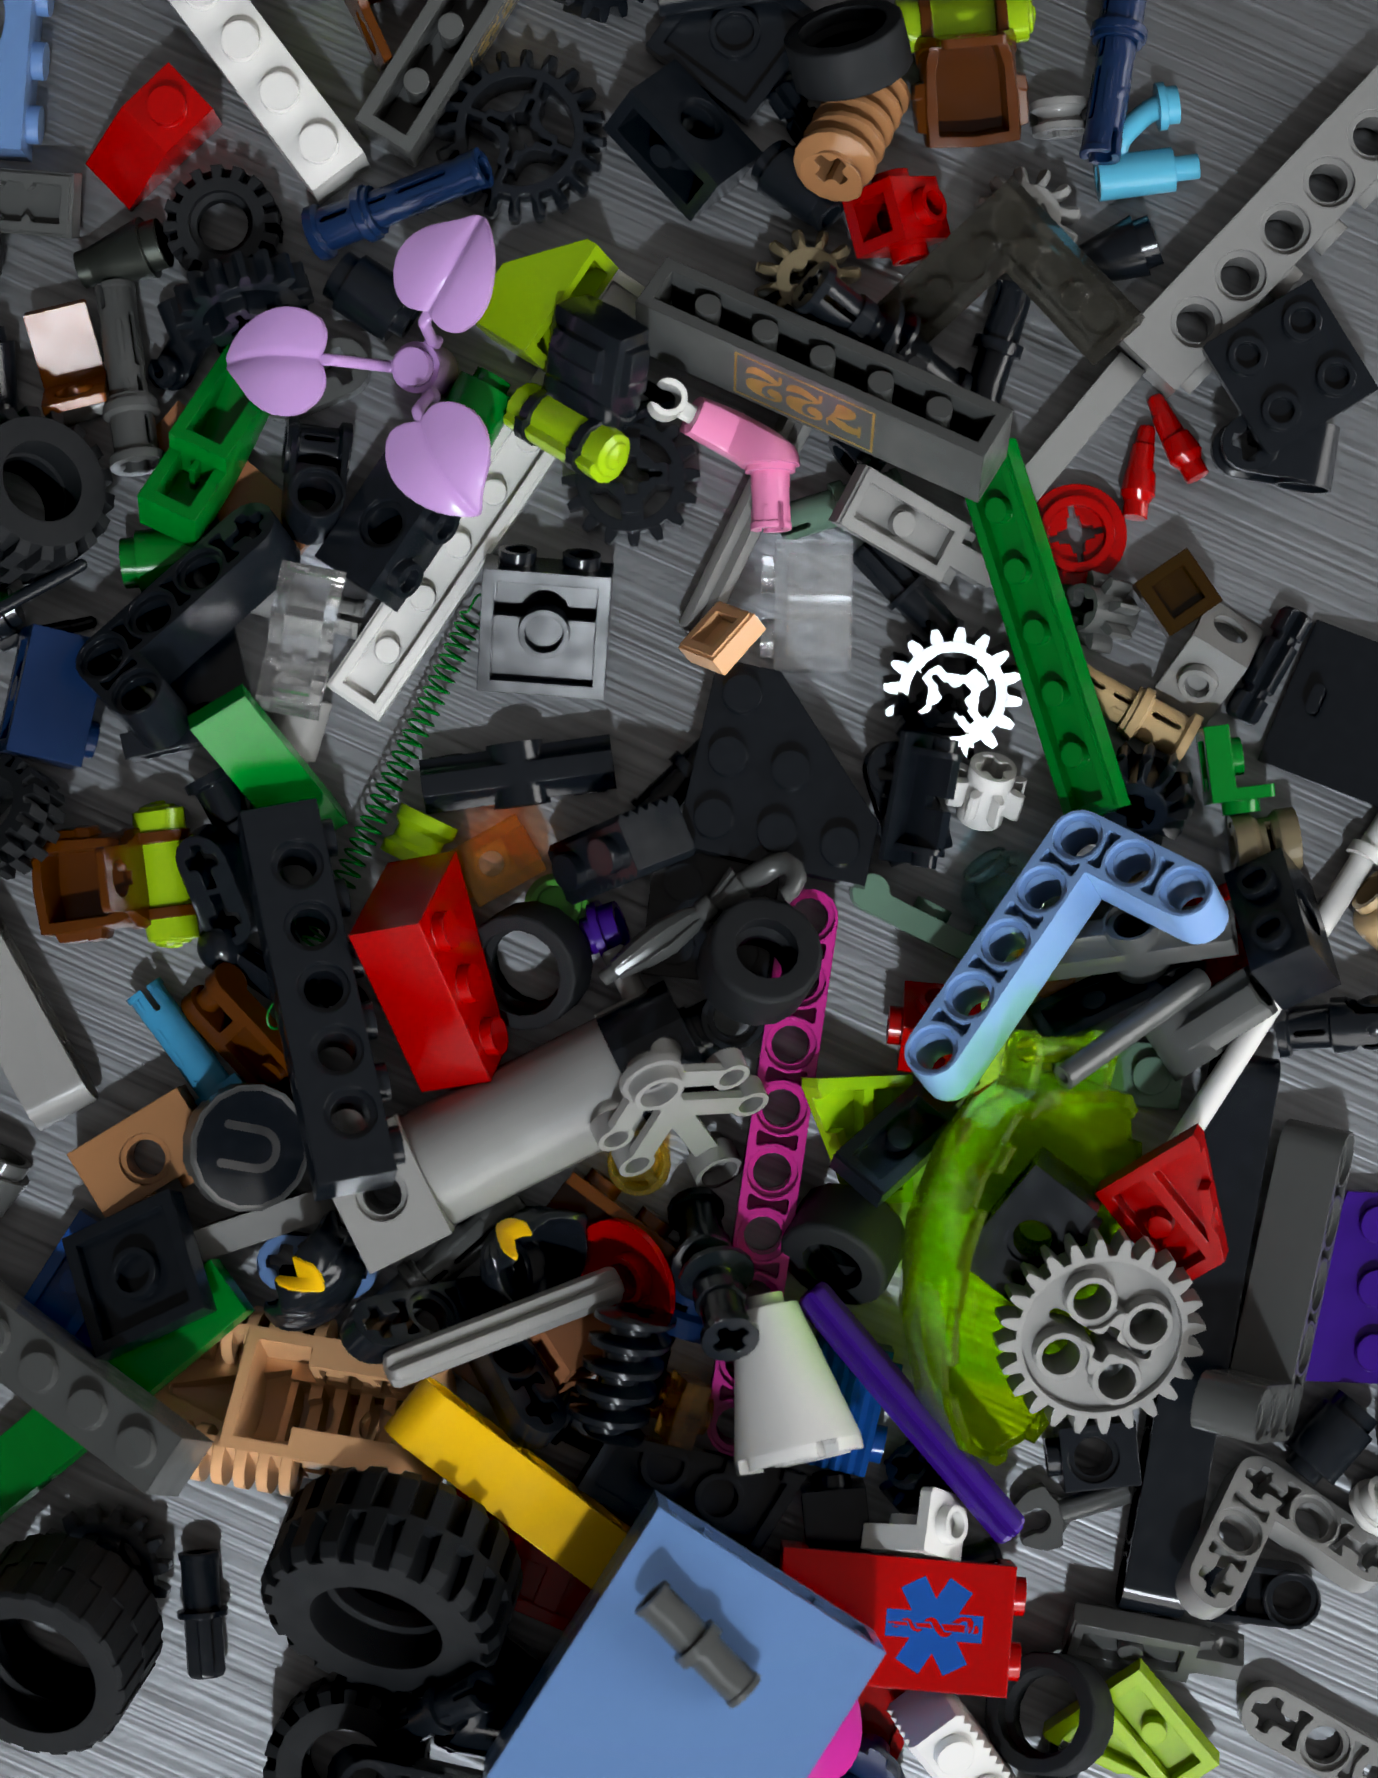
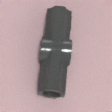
[1046,900,1239,984]

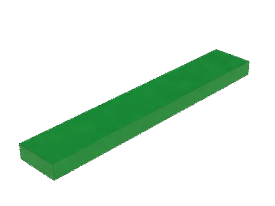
[965,438,1131,816]
[0,1259,255,1524]

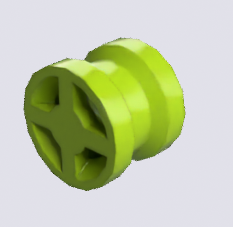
[379,802,458,860]

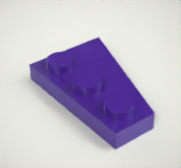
[1306,1189,1378,1384]

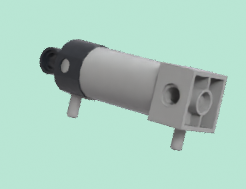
[332,944,764,1274]

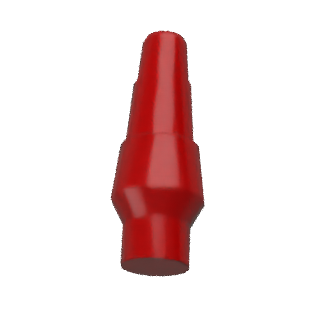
[1147,393,1209,484]
[1120,424,1156,521]

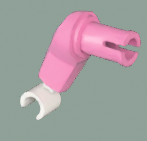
[647,378,800,533]

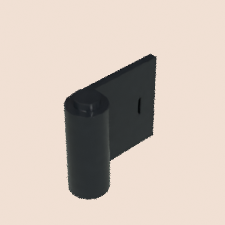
[1258,620,1378,808]

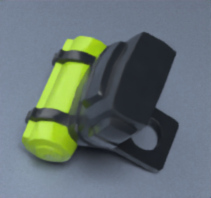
[503,294,676,483]

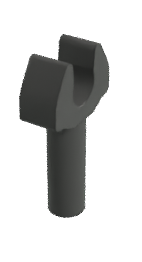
[1012,1482,1132,1551]

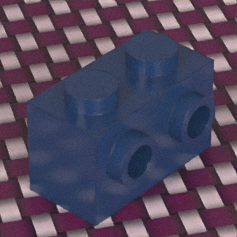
[0,624,100,770]

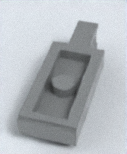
[828,464,991,588]

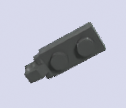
[1061,1602,1244,1683]

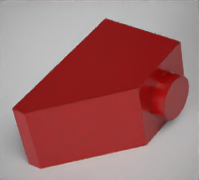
[86,62,223,212]

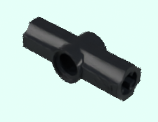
[419,734,617,815]

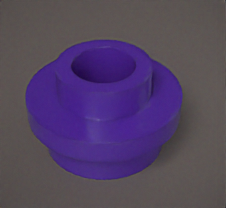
[579,900,631,957]

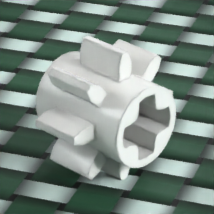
[945,752,1028,831]

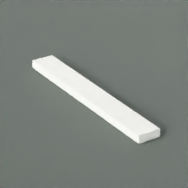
[326,269,645,722]

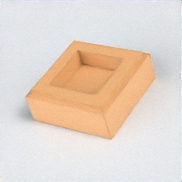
[678,601,766,676]

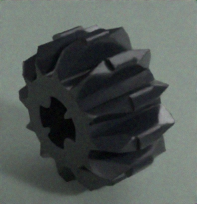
[1102,741,1195,846]

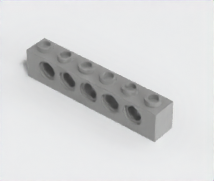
[1112,65,1378,399]

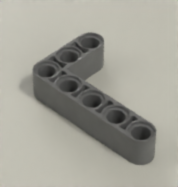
[1191,1119,1355,1444]

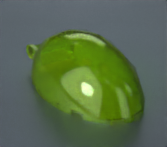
[898,1030,1142,1466]

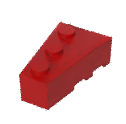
[348,850,508,1092]

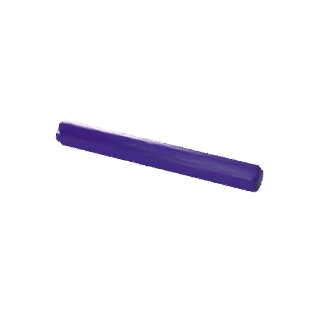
[798,1281,1025,1544]

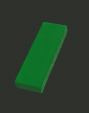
[187,684,348,830]

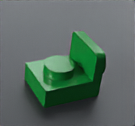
[1195,724,1276,816]

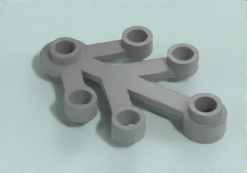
[590,1048,769,1189]

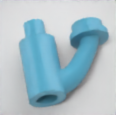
[1093,82,1201,202]

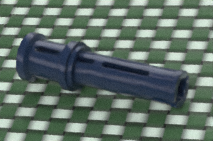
[1079,0,1148,165]
[301,147,494,261]

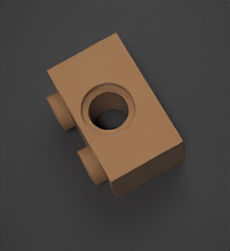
[67,1084,197,1218]

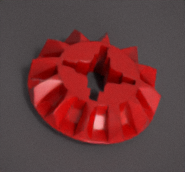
[1036,484,1127,585]

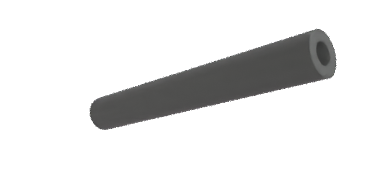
[1054,968,1211,1089]

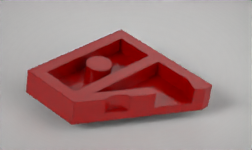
[1094,1123,1229,1281]

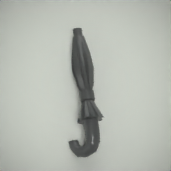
[598,852,807,986]

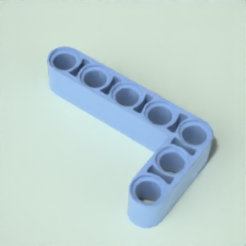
[904,810,1229,1101]

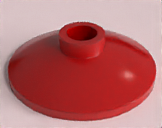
[581,1218,676,1314]

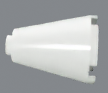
[734,1291,864,1477]

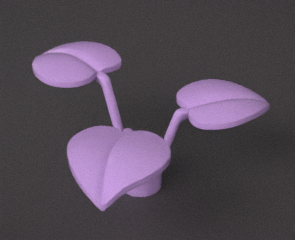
[226,215,496,517]

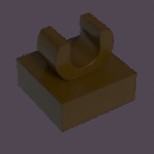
[1132,548,1223,638]

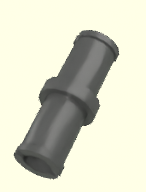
[635,1580,761,1708]

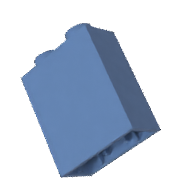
[483,1490,886,1778]

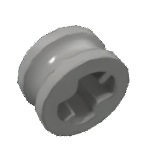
[1030,95,1088,140]

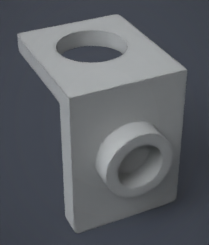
[1153,603,1264,726]

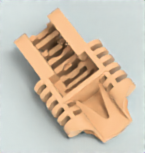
[154,1306,457,1498]

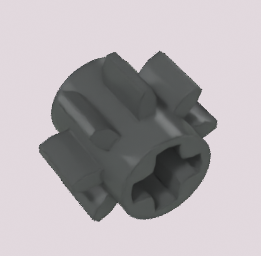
[1065,570,1140,654]

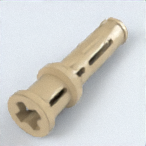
[1014,662,1204,764]

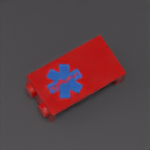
[779,1540,1027,1698]

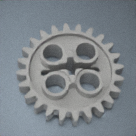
[992,1228,1206,1434]

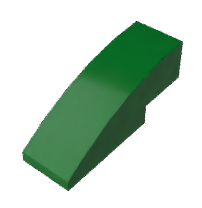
[137,343,270,547]

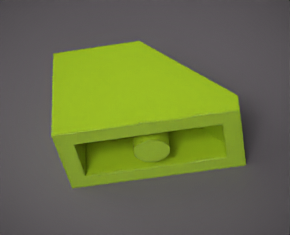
[475,239,619,373]

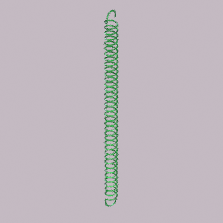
[266,593,481,1030]

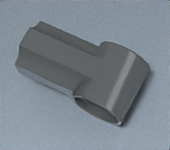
[1145,965,1279,1082]

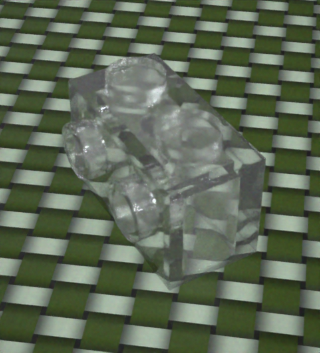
[760,539,853,674]

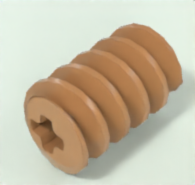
[793,78,911,202]

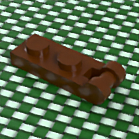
[181,962,294,1103]

